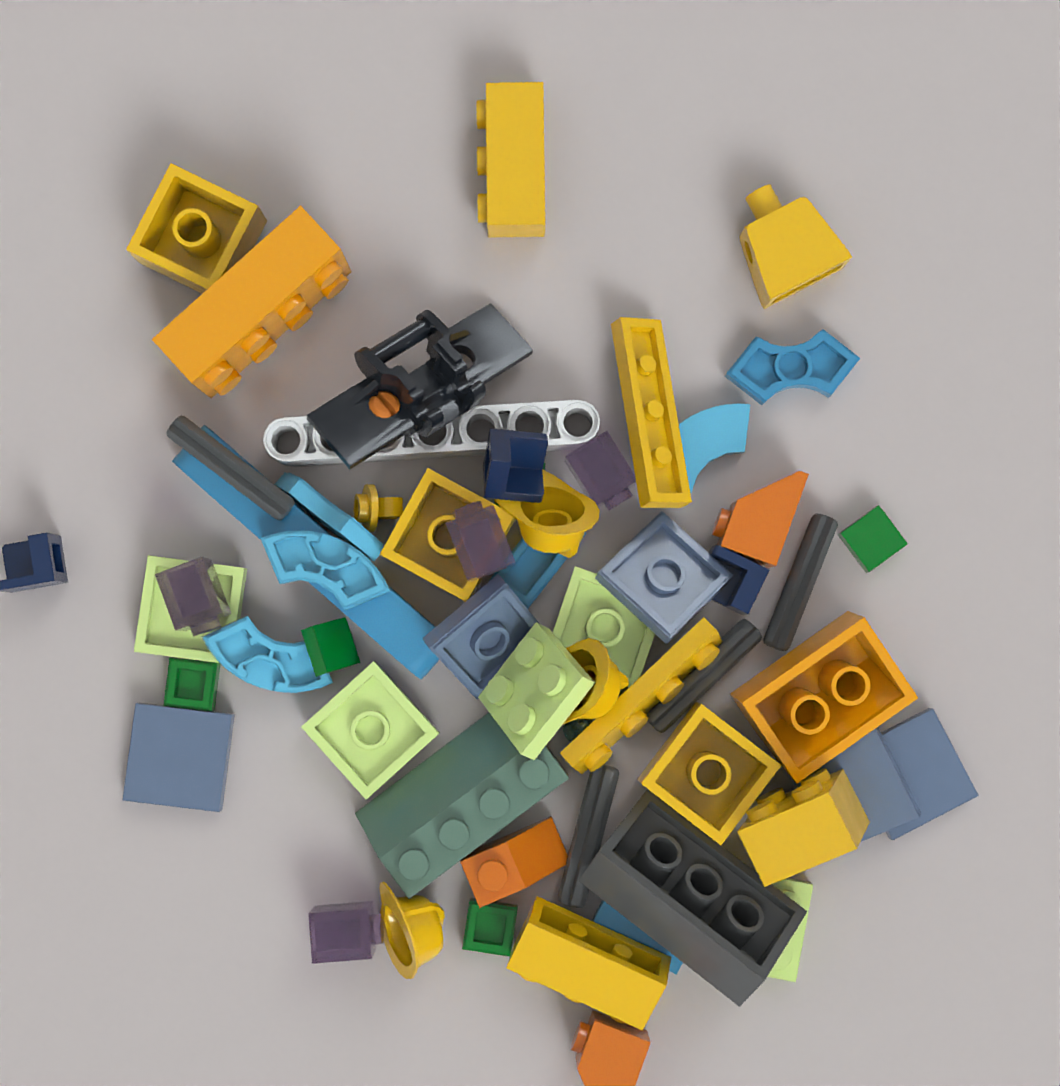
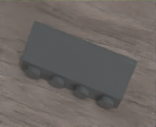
[578,789,808,1007]

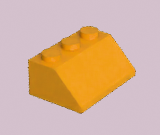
[730,611,918,784]

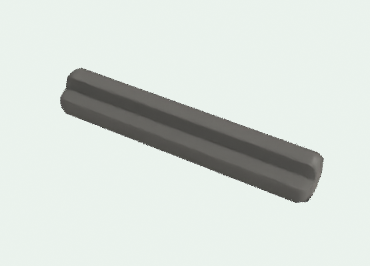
[166,415,295,520]
[763,513,838,651]
[646,619,762,733]
[558,764,619,908]

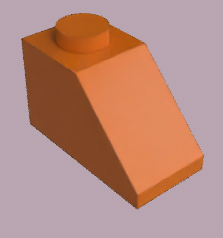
[712,471,809,568]
[460,816,568,908]
[571,1010,651,1086]

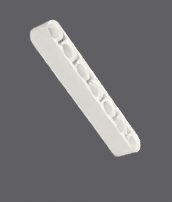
[263,400,600,467]

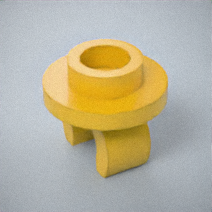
[353,484,403,532]

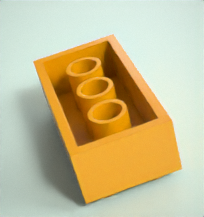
[151,205,352,399]

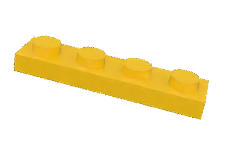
[611,317,692,508]
[560,617,723,774]

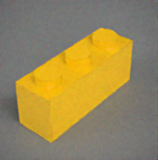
[476,82,545,238]
[506,896,671,1031]

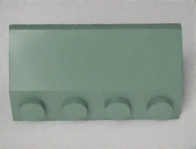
[355,713,569,899]

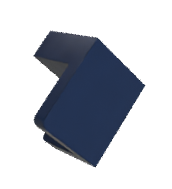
[483,428,548,503]
[0,532,68,593]
[708,544,770,615]

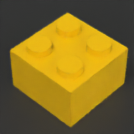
[126,163,267,294]
[380,468,515,602]
[637,702,782,845]
[737,768,870,887]

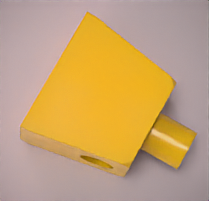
[739,184,852,309]

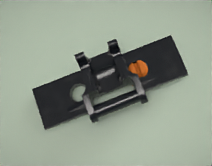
[307,303,533,469]

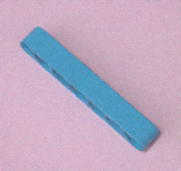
[172,424,440,680]

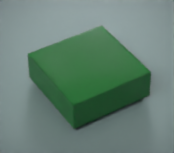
[837,505,908,573]
[301,617,361,677]
[163,657,221,711]
[462,898,518,957]

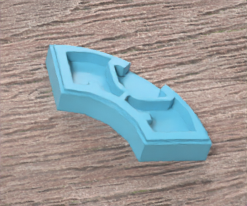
[679,404,751,494]
[274,472,384,561]
[261,530,391,610]
[201,616,333,693]

